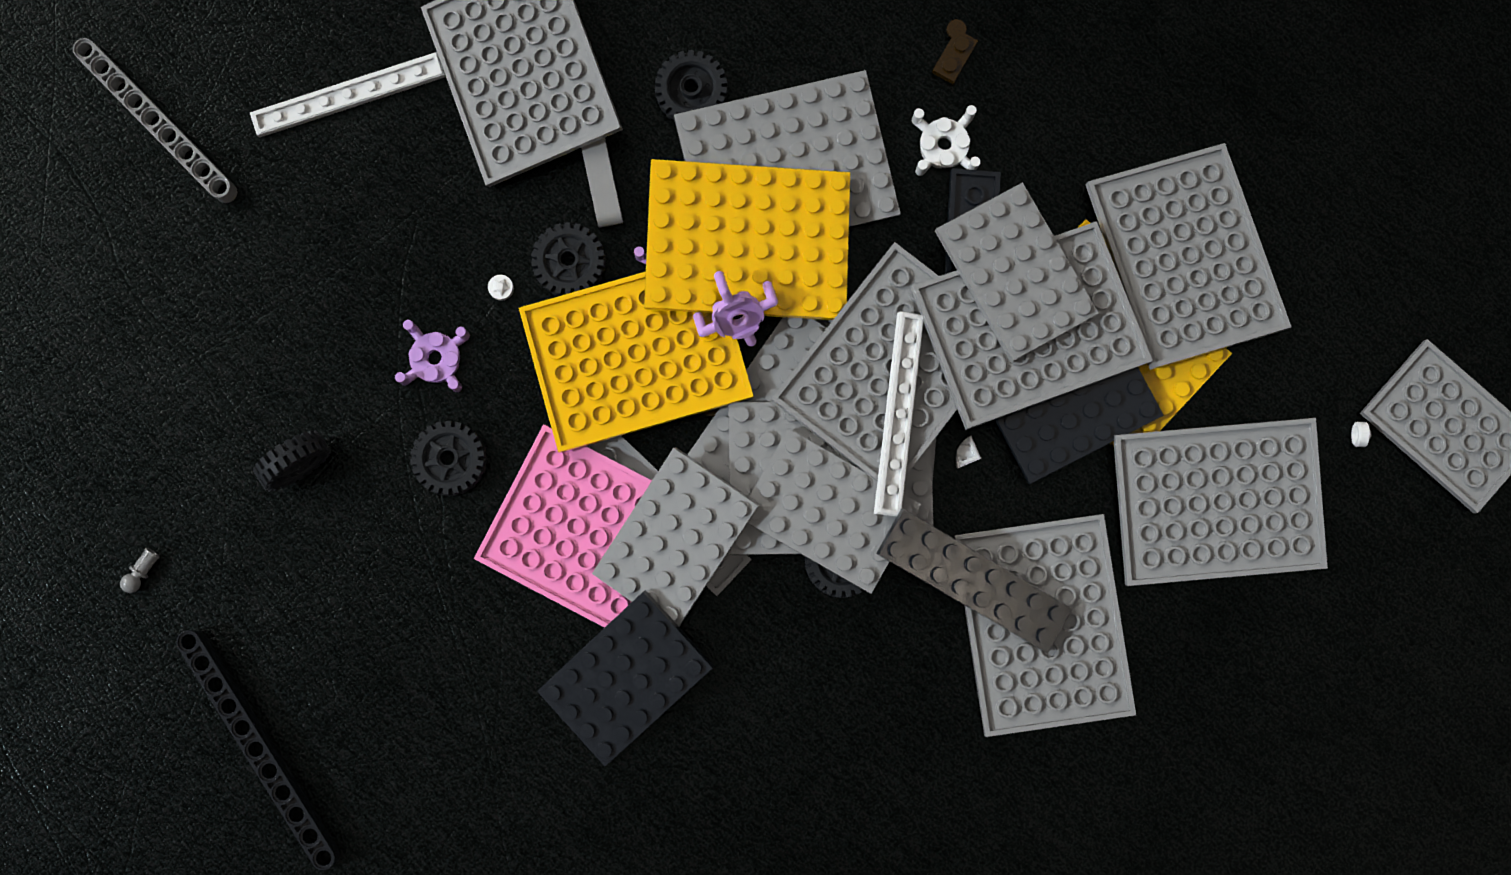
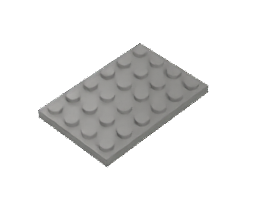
[935,182,1099,362]
[1360,339,1511,513]
[748,429,921,594]
[592,447,760,626]

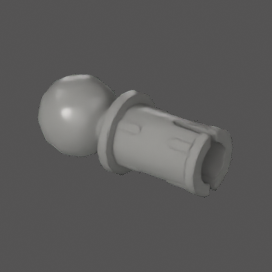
[120,548,160,593]

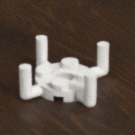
[912,105,980,176]

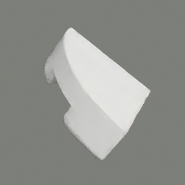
[955,436,981,469]

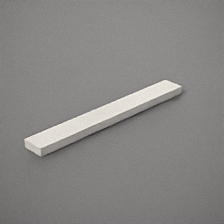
[250,52,445,138]
[874,311,924,517]

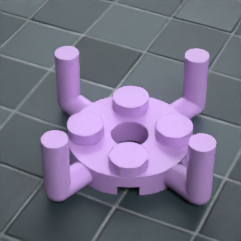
[693,271,778,346]
[395,320,470,392]

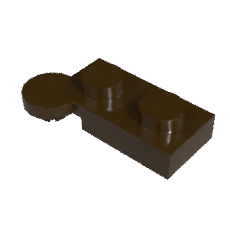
[932,19,978,84]

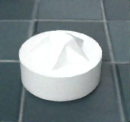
[488,275,514,301]
[1351,422,1371,447]

